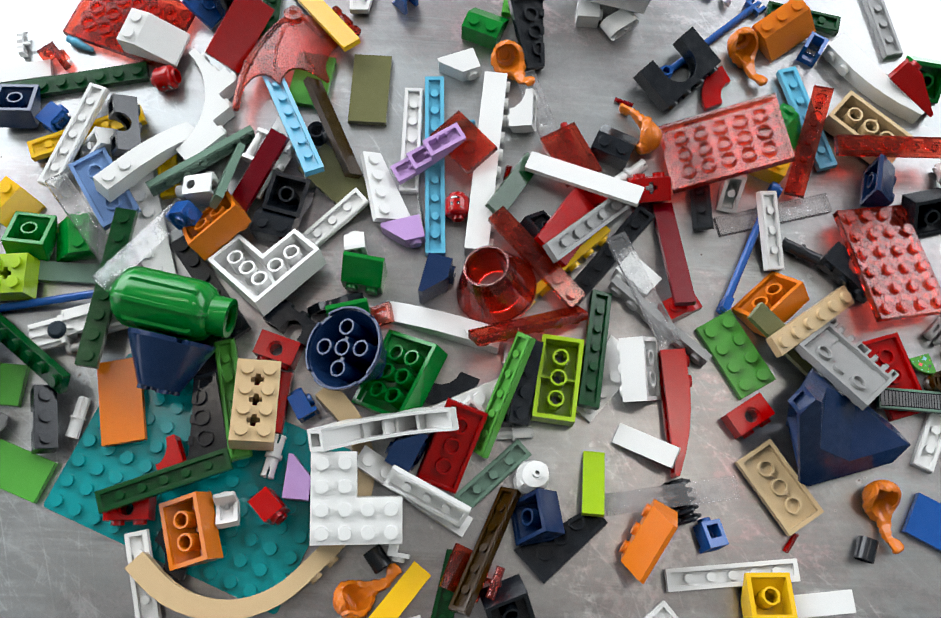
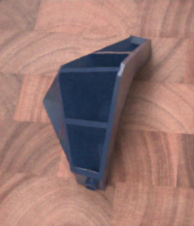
[786,367,911,486]

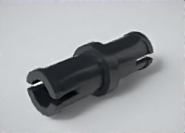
[782,237,822,266]

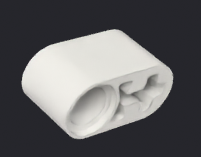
[600,9,639,41]

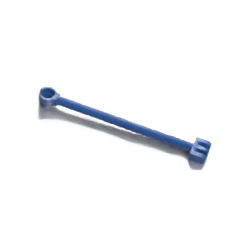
[660,0,767,79]
[716,181,783,315]
[0,290,94,312]

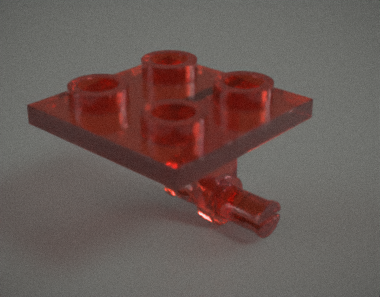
[439,543,506,603]

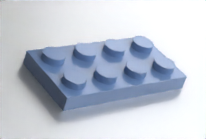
[68,146,141,230]

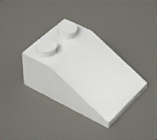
[116,8,191,67]

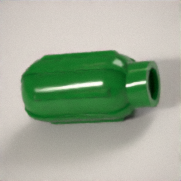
[109,266,238,341]

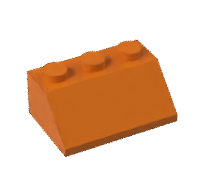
[752,0,816,63]
[182,191,252,261]
[731,271,810,337]
[158,491,223,571]
[619,499,678,584]

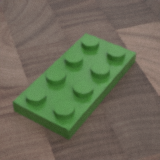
[694,310,776,400]

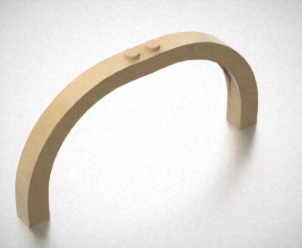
[124,387,374,618]

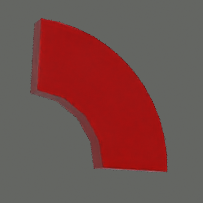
[700,66,731,112]

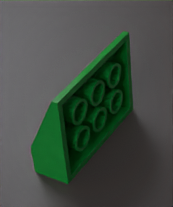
[351,329,448,414]

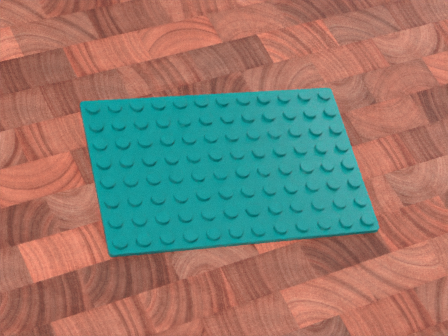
[44,353,351,614]

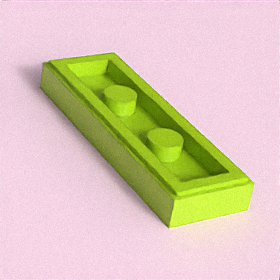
[581,451,605,517]

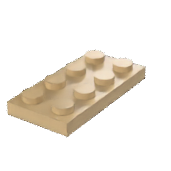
[735,439,824,536]

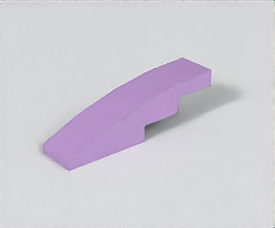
[390,122,467,185]

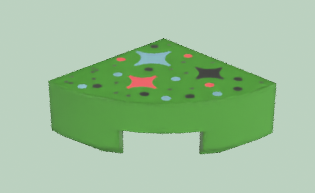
[909,353,936,375]

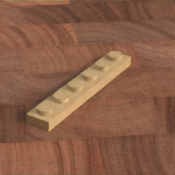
[765,285,855,358]

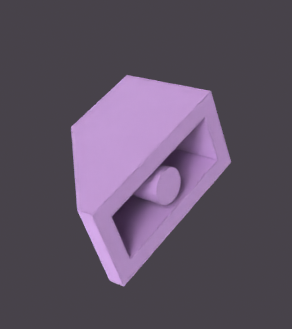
[380,214,425,248]
[282,453,311,502]

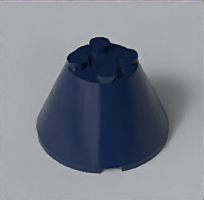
[305,306,387,391]
[128,327,216,396]

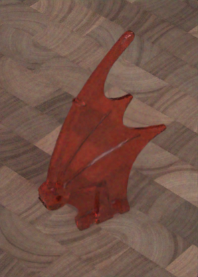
[232,5,361,112]

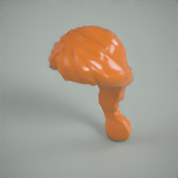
[727,27,768,86]
[491,40,535,86]
[619,103,662,155]
[862,480,904,554]
[333,563,402,618]

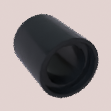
[307,121,328,146]
[853,535,879,564]
[363,544,392,574]

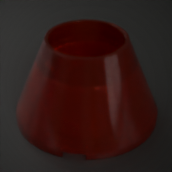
[457,246,537,326]

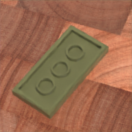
[348,54,392,126]
[297,143,370,220]

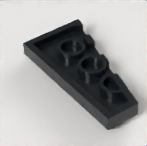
[508,0,545,71]
[187,371,228,460]
[514,513,608,584]

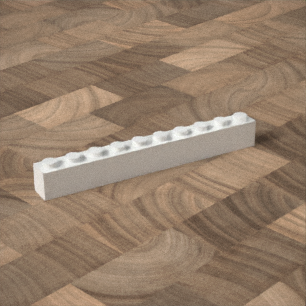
[464,71,510,257]

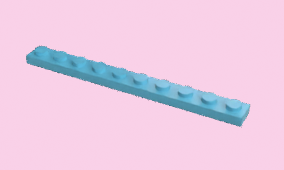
[425,76,445,256]

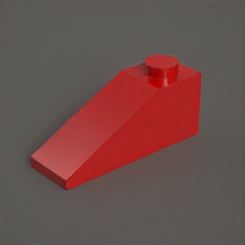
[888,58,934,118]

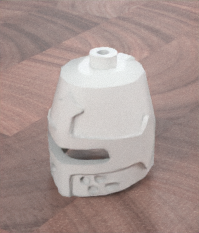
[513,460,550,496]

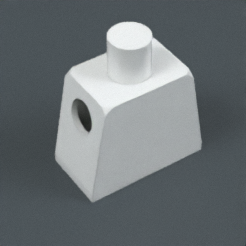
[175,173,228,206]

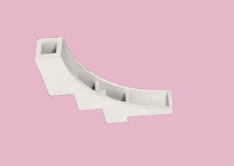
[176,48,241,161]
[307,407,459,452]

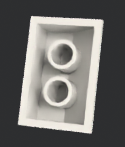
[617,336,662,402]

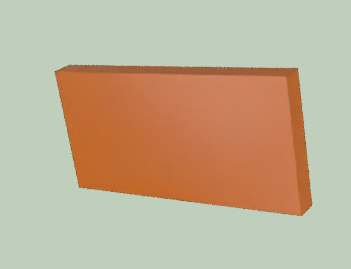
[97,358,147,447]

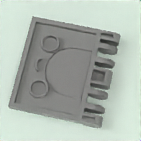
[794,318,899,411]

